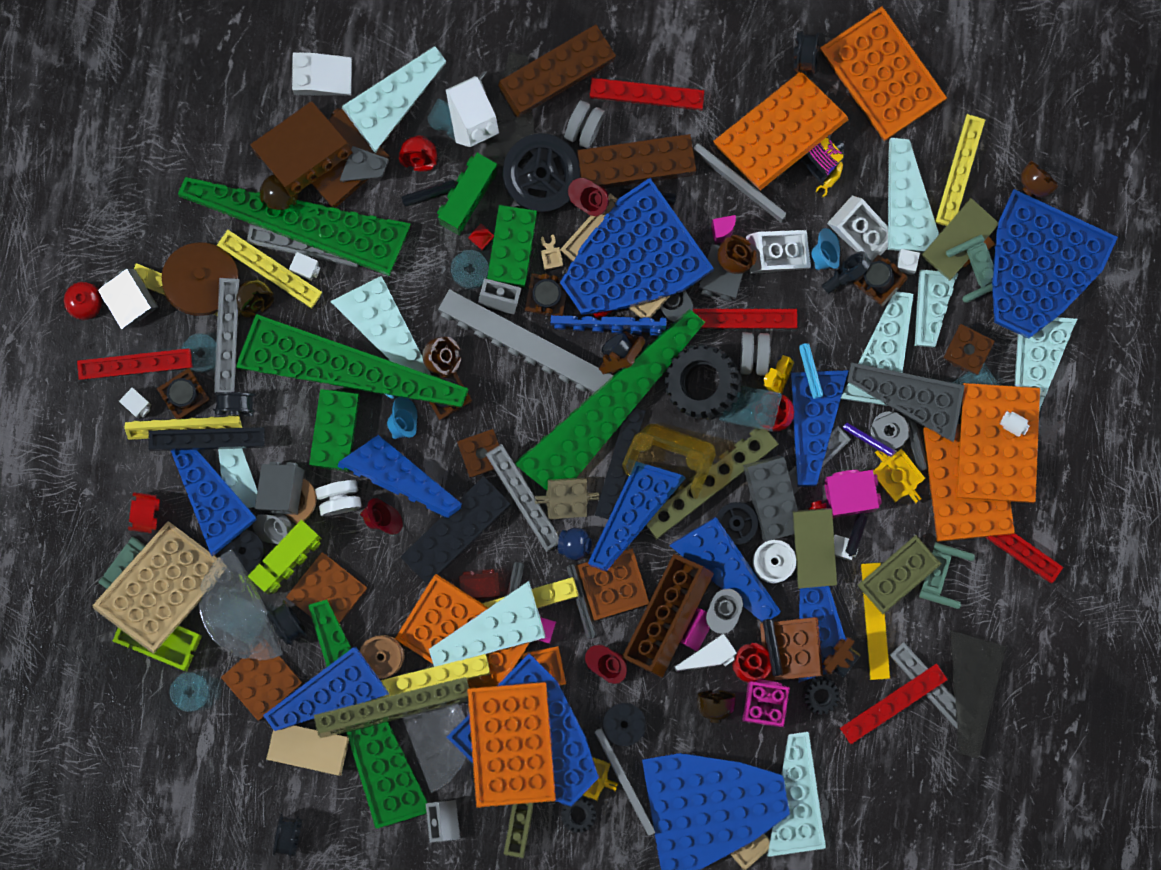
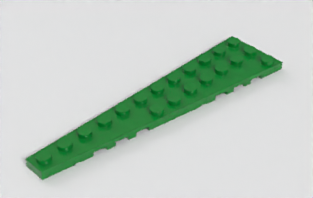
[178,177,411,276]
[514,309,705,490]
[236,314,469,408]
[308,599,428,829]

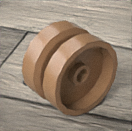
[360,635,405,679]

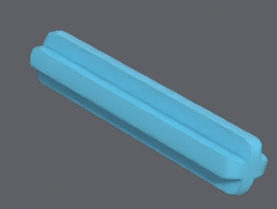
[799,343,823,399]

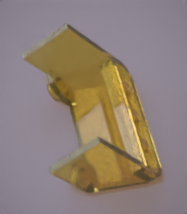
[622,424,716,499]

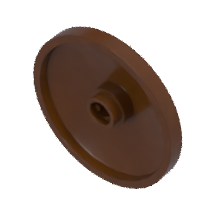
[162,242,239,316]

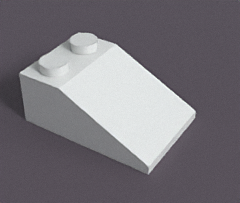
[292,53,352,95]
[446,76,499,147]
[827,195,888,262]
[746,230,811,273]
[674,634,737,672]

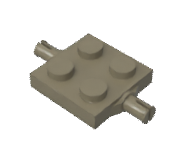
[535,478,599,519]

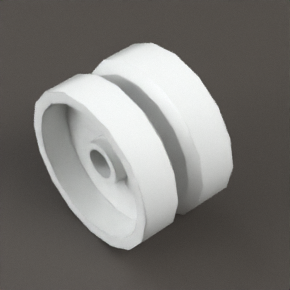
[315,480,362,516]
[752,540,796,584]

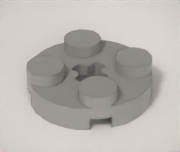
[870,411,910,450]

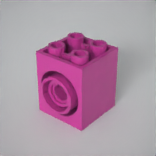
[824,470,882,518]
[742,680,789,727]

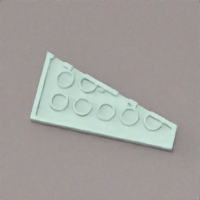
[342,46,446,153]
[888,138,939,253]
[330,276,432,376]
[841,292,913,406]
[1014,317,1077,411]
[429,581,546,667]
[767,732,826,857]

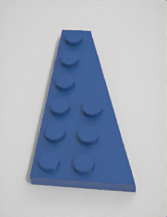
[550,315,667,337]
[791,370,849,487]
[338,435,462,518]
[171,450,257,556]
[588,461,686,571]
[669,517,781,622]
[798,586,846,682]
[263,647,389,731]

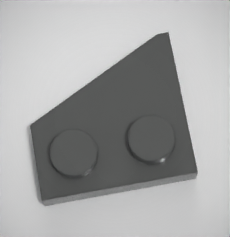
[340,146,389,182]

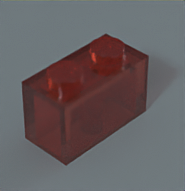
[459,569,500,599]

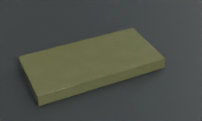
[921,198,998,280]
[793,508,837,588]
[857,535,941,615]

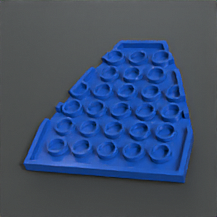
[560,178,714,315]
[992,189,1118,339]
[447,654,599,806]
[642,753,790,870]

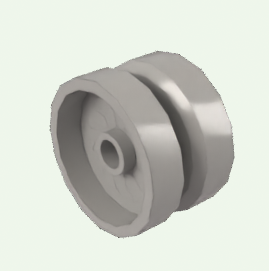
[564,100,605,149]
[740,332,771,376]

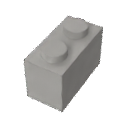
[478,278,521,314]
[426,800,460,843]

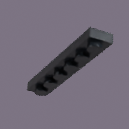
[595,408,645,520]
[148,427,265,451]

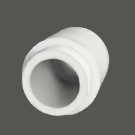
[1000,411,1030,437]

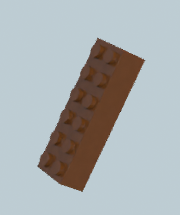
[498,25,616,118]
[577,134,696,189]
[622,554,714,678]

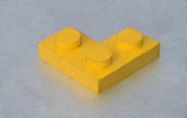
[764,355,794,394]

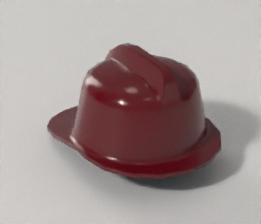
[568,178,610,216]
[360,498,403,535]
[585,645,627,684]

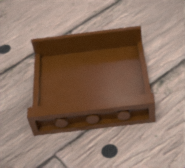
[250,101,352,197]
[311,108,390,208]

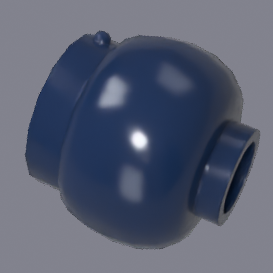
[558,528,592,560]

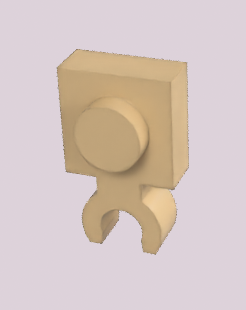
[541,235,563,271]

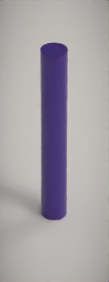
[843,423,895,458]

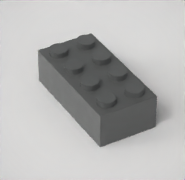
[743,455,798,542]

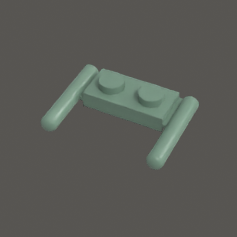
[946,235,994,303]
[98,536,146,589]
[919,542,975,609]

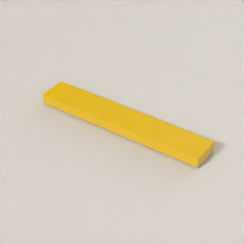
[861,563,890,680]

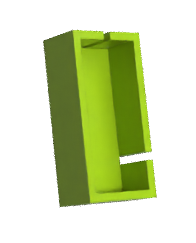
[248,520,322,595]
[113,626,202,671]

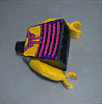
[800,138,845,197]

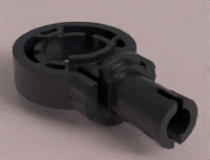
[822,251,871,294]

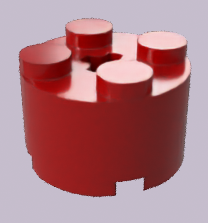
[128,492,160,533]

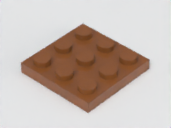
[577,548,649,621]
[286,552,368,624]
[760,617,823,681]
[221,639,303,721]

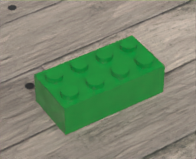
[437,152,498,236]
[487,205,537,289]
[309,389,360,472]

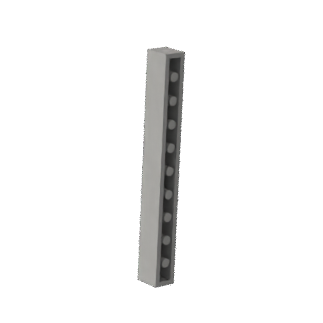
[438,289,613,393]

